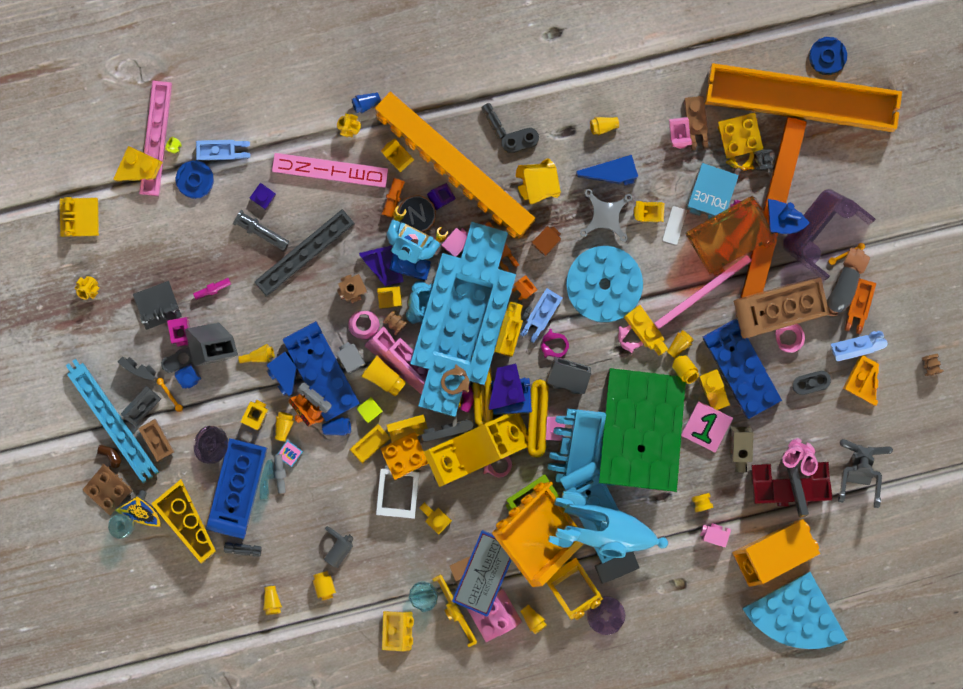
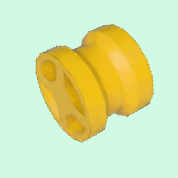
[691,493,714,512]

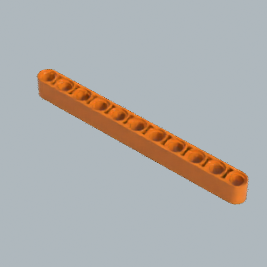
[736,117,807,317]

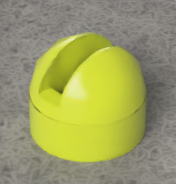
[165,136,182,153]

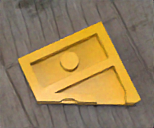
[113,146,162,181]

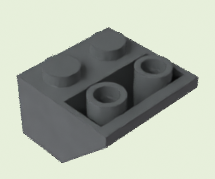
[185,323,238,367]

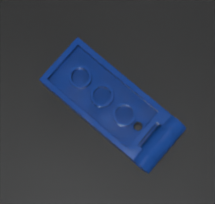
[702,318,782,419]
[282,321,360,422]
[206,438,268,539]

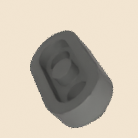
[502,128,539,153]
[792,371,831,395]

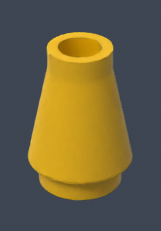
[590,117,619,136]
[667,330,694,358]
[275,412,295,441]
[263,586,282,615]
[520,605,547,634]

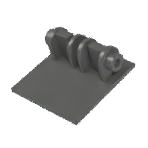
[133,281,182,330]

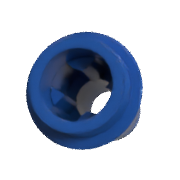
[351,92,381,114]
[322,417,351,436]

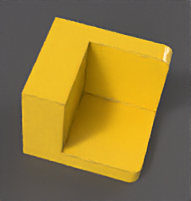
[377,286,402,309]

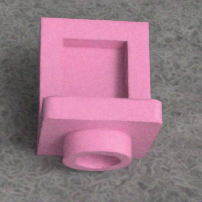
[669,117,692,149]

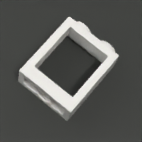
[376,465,420,519]

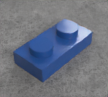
[389,253,431,281]

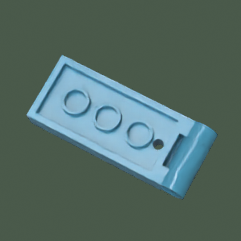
[560,462,619,564]

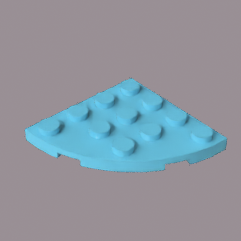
[742,571,848,649]

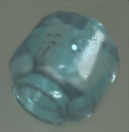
[108,514,135,539]

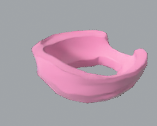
[348,311,380,340]
[775,324,805,353]

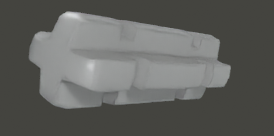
[297,383,332,413]

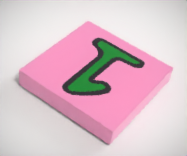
[681,401,733,453]

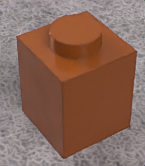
[531,226,561,257]

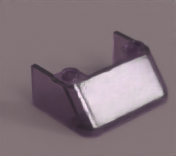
[783,189,876,281]

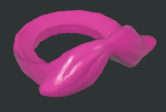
[541,329,569,358]

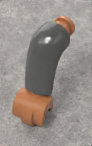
[827,248,870,316]

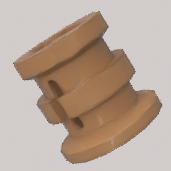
[383,310,409,335]
[922,354,944,376]

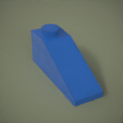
[576,155,638,186]

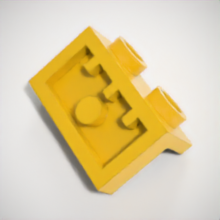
[387,414,428,443]
[382,611,414,651]

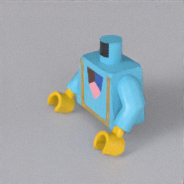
[387,206,448,263]

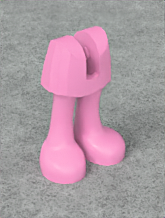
[782,438,818,476]

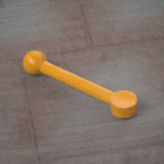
[828,243,865,265]
[156,378,183,412]

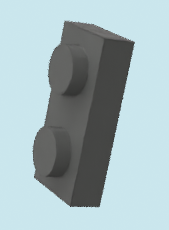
[121,386,161,427]

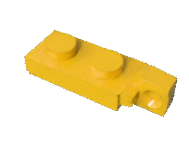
[494,302,523,357]
[624,305,668,356]

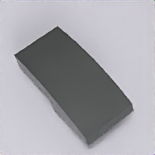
[118,356,158,381]
[595,552,640,584]

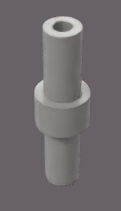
[274,454,286,493]

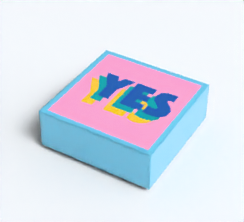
[278,440,303,467]

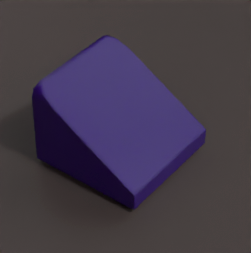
[427,183,456,210]

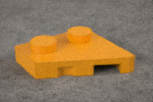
[843,355,879,406]

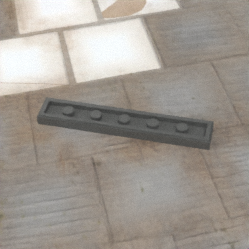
[254,209,355,297]

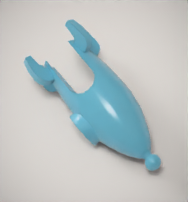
[548,491,668,558]

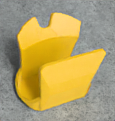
[516,158,561,204]

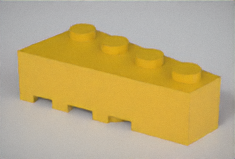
[151,479,216,564]

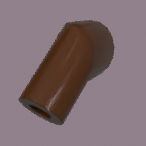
[97,445,122,469]

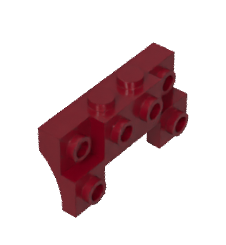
[751,462,832,506]

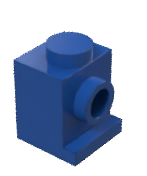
[175,363,202,389]

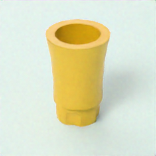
[361,355,406,397]

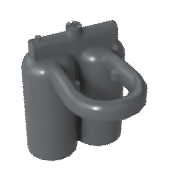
[324,526,353,568]

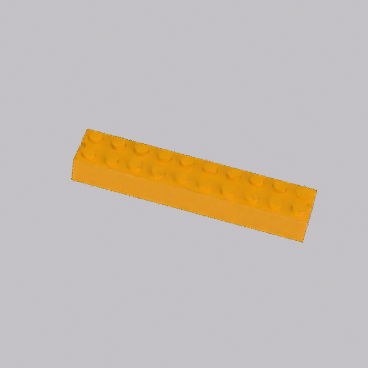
[705,63,902,132]
[375,91,535,239]

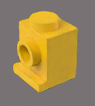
[241,400,269,430]

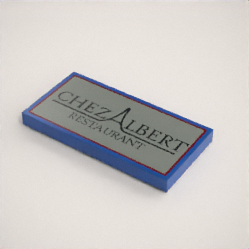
[452,530,512,617]

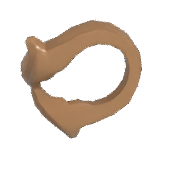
[441,364,470,395]

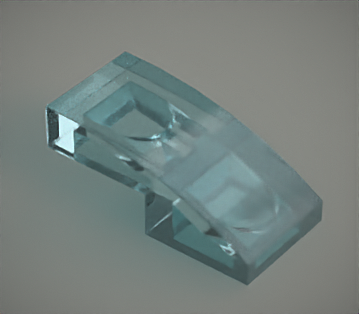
[260,459,275,500]

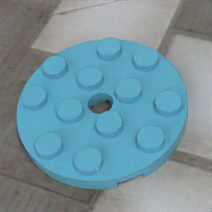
[566,246,643,323]

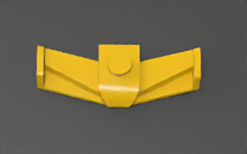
[432,574,477,648]

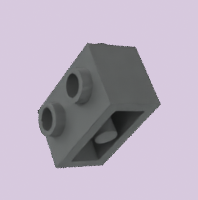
[548,356,592,394]

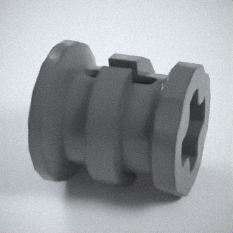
[753,149,774,171]

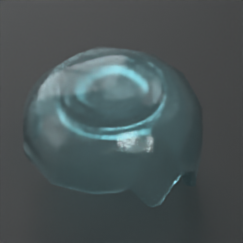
[409,581,439,612]

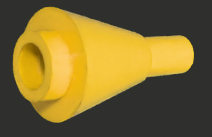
[238,344,275,364]

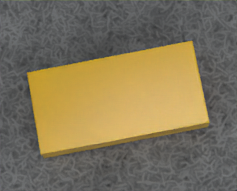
[349,424,391,464]

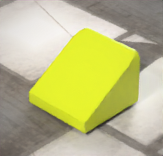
[356,397,383,423]

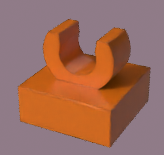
[511,275,538,301]

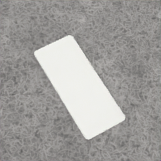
[663,206,687,245]

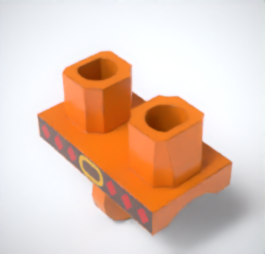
[288,393,324,427]

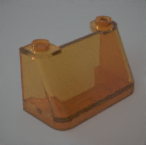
[685,196,778,276]

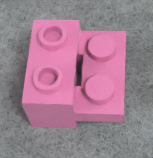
[467,589,522,642]

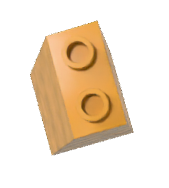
[732,519,820,587]

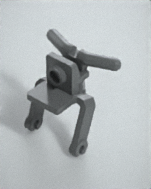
[838,439,893,508]

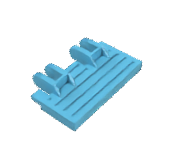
[547,408,606,482]

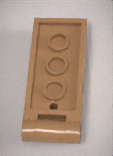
[733,277,830,338]

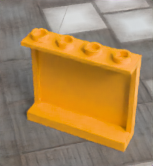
[492,482,583,587]

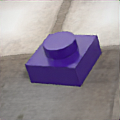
[250,183,276,210]

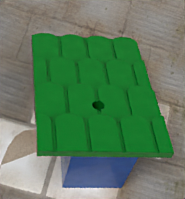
[599,368,686,492]

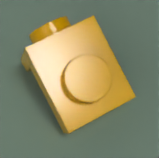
[381,138,414,173]
[633,201,665,222]

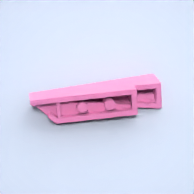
[364,326,429,395]

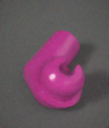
[460,385,474,413]

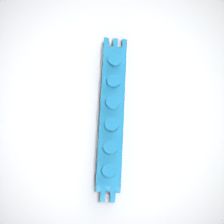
[66,359,159,484]

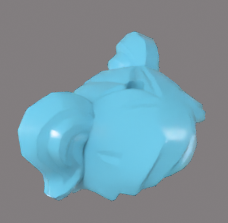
[406,281,433,324]

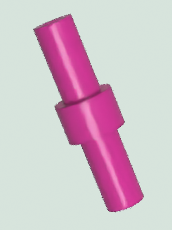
[193,278,231,300]

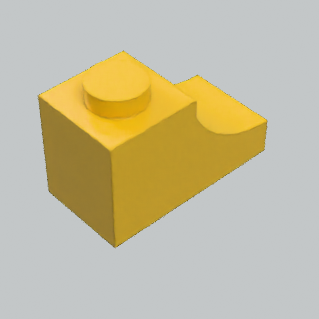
[698,369,730,410]

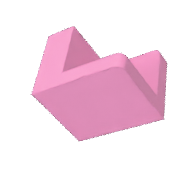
[546,416,565,441]

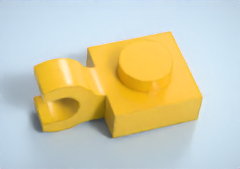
[419,502,452,535]

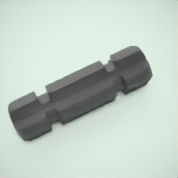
[481,103,506,139]
[224,542,262,557]

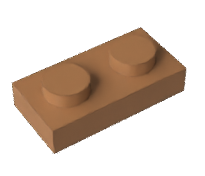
[138,419,174,462]

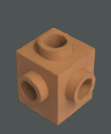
[337,274,368,303]

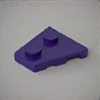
[359,245,404,287]
[489,363,525,410]

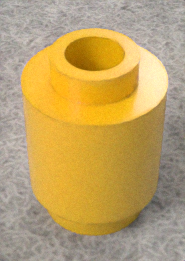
[672,355,699,384]
[312,571,336,601]

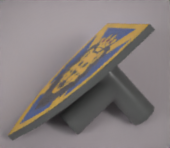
[115,490,161,527]

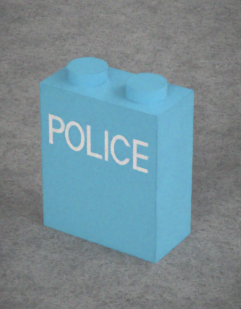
[686,163,739,222]

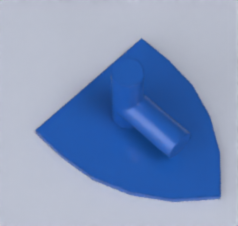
[768,199,810,234]

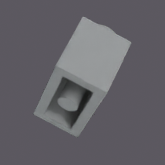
[337,342,366,374]

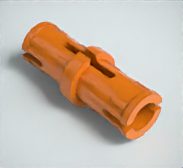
[382,178,405,218]

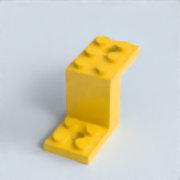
[424,413,528,487]

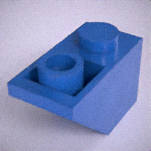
[266,352,297,397]

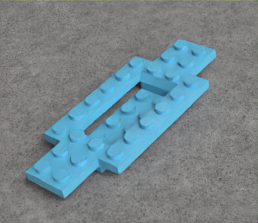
[410,222,516,417]

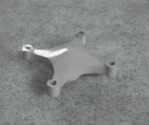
[580,189,632,242]

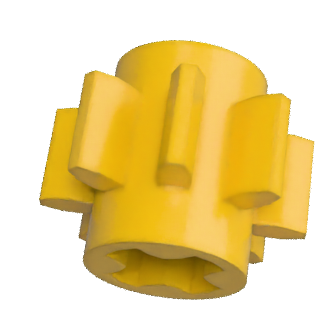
[337,113,361,138]
[74,276,100,300]

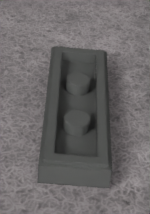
[787,465,809,518]

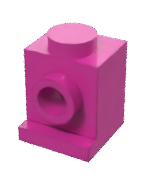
[167,317,190,347]

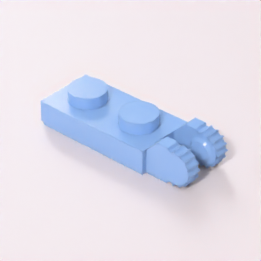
[196,140,250,161]
[520,288,563,343]
[831,331,888,362]

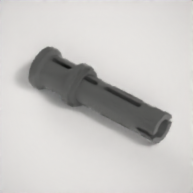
[233,210,289,251]

